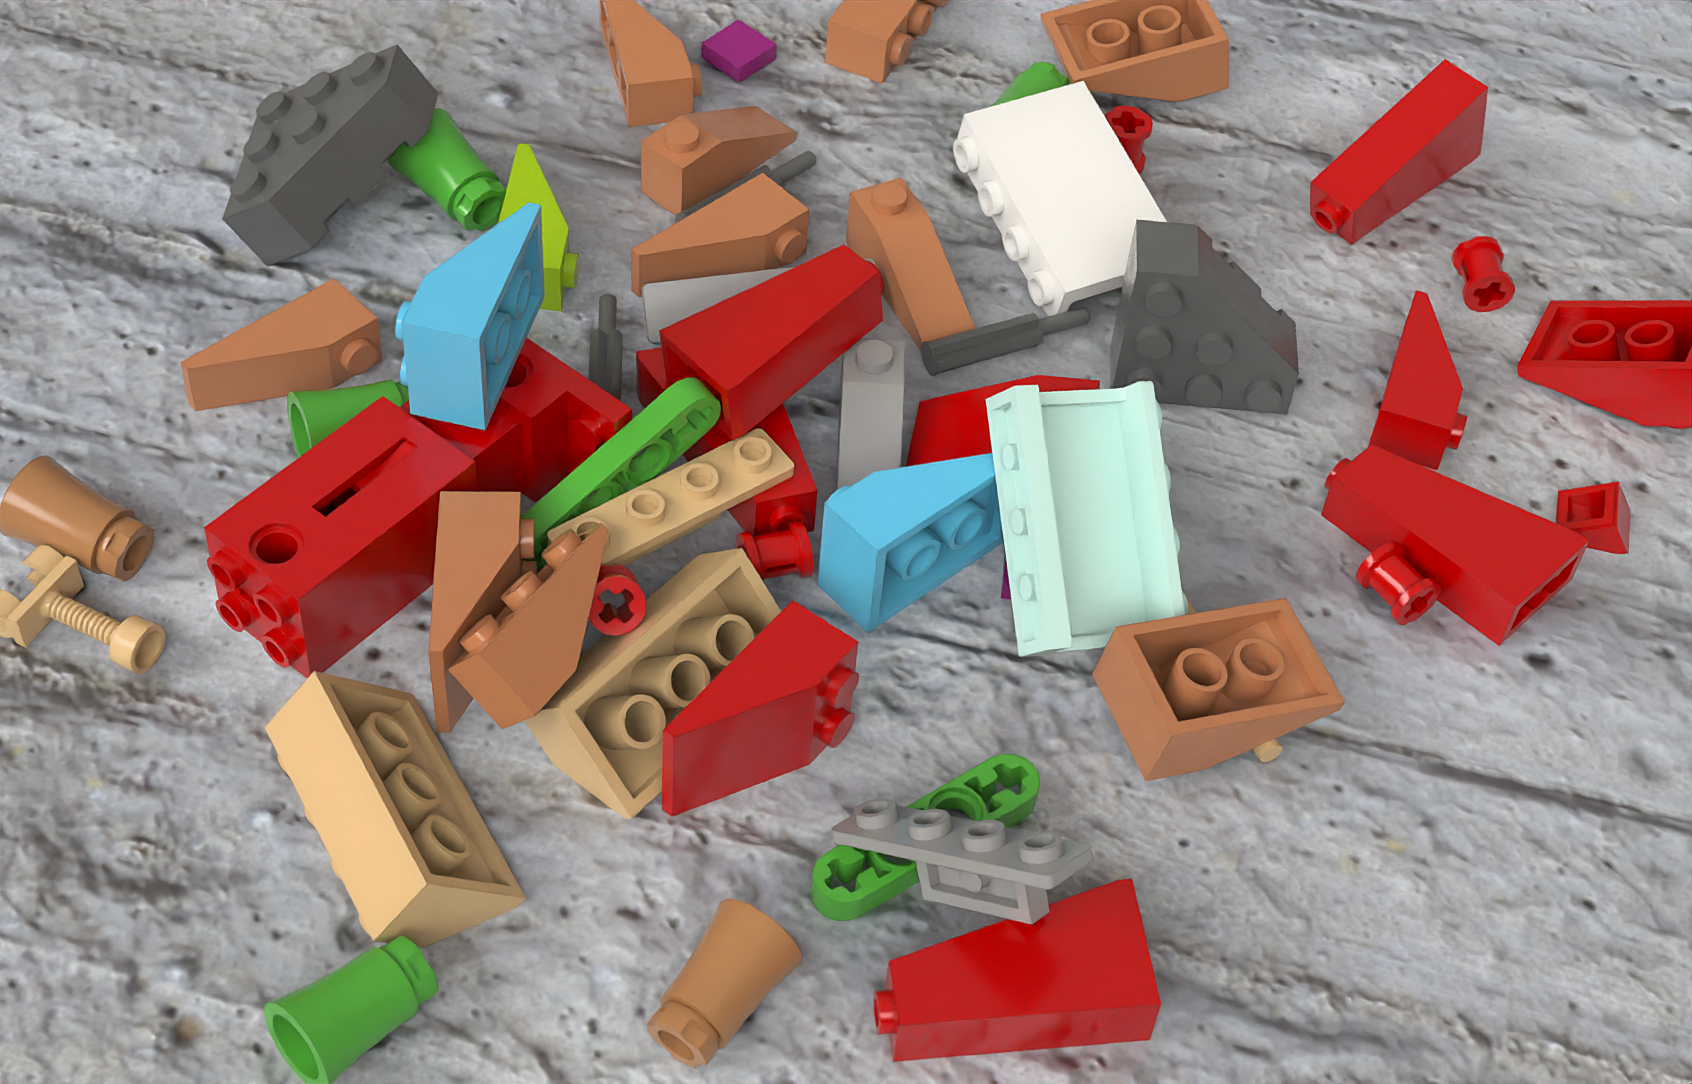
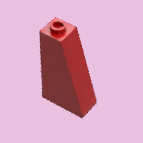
[1310,59,1488,244]
[659,244,884,440]
[636,347,818,536]
[1321,444,1590,646]
[873,879,1161,1062]

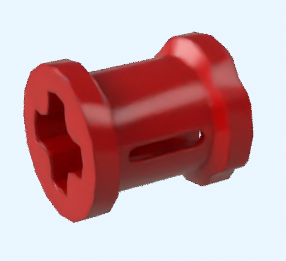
[1105,105,1153,175]
[1451,236,1515,312]
[736,521,814,580]
[1355,541,1441,626]
[588,563,647,636]

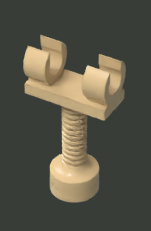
[0,545,165,674]

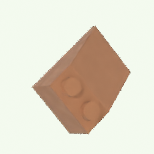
[1040,0,1229,102]
[428,491,537,733]
[1092,598,1345,781]

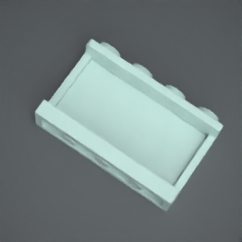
[985,381,1189,657]

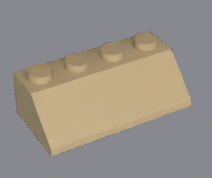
[524,548,781,819]
[265,671,526,947]

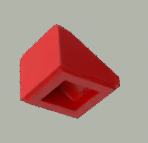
[1556,482,1630,554]

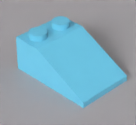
[395,203,545,430]
[817,453,1004,633]

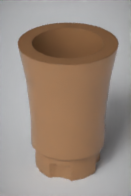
[0,455,155,582]
[647,899,802,1069]

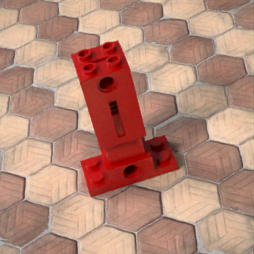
[204,338,632,679]

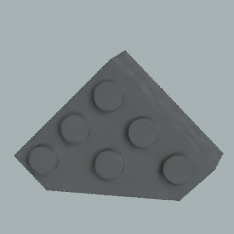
[222,44,439,266]
[1110,219,1299,415]

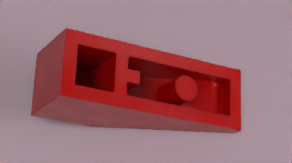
[1368,290,1468,470]

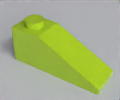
[498,143,579,311]

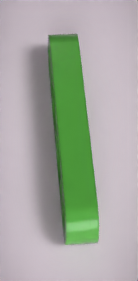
[522,377,721,569]
[811,754,1040,921]

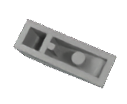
[836,338,905,490]

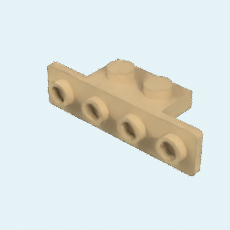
[547,428,794,566]

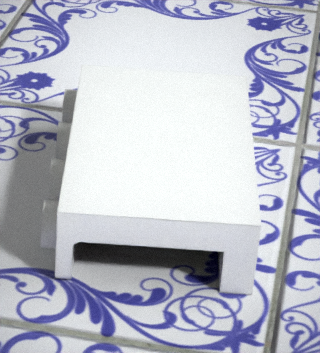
[953,81,1167,317]

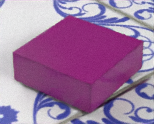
[701,19,777,83]

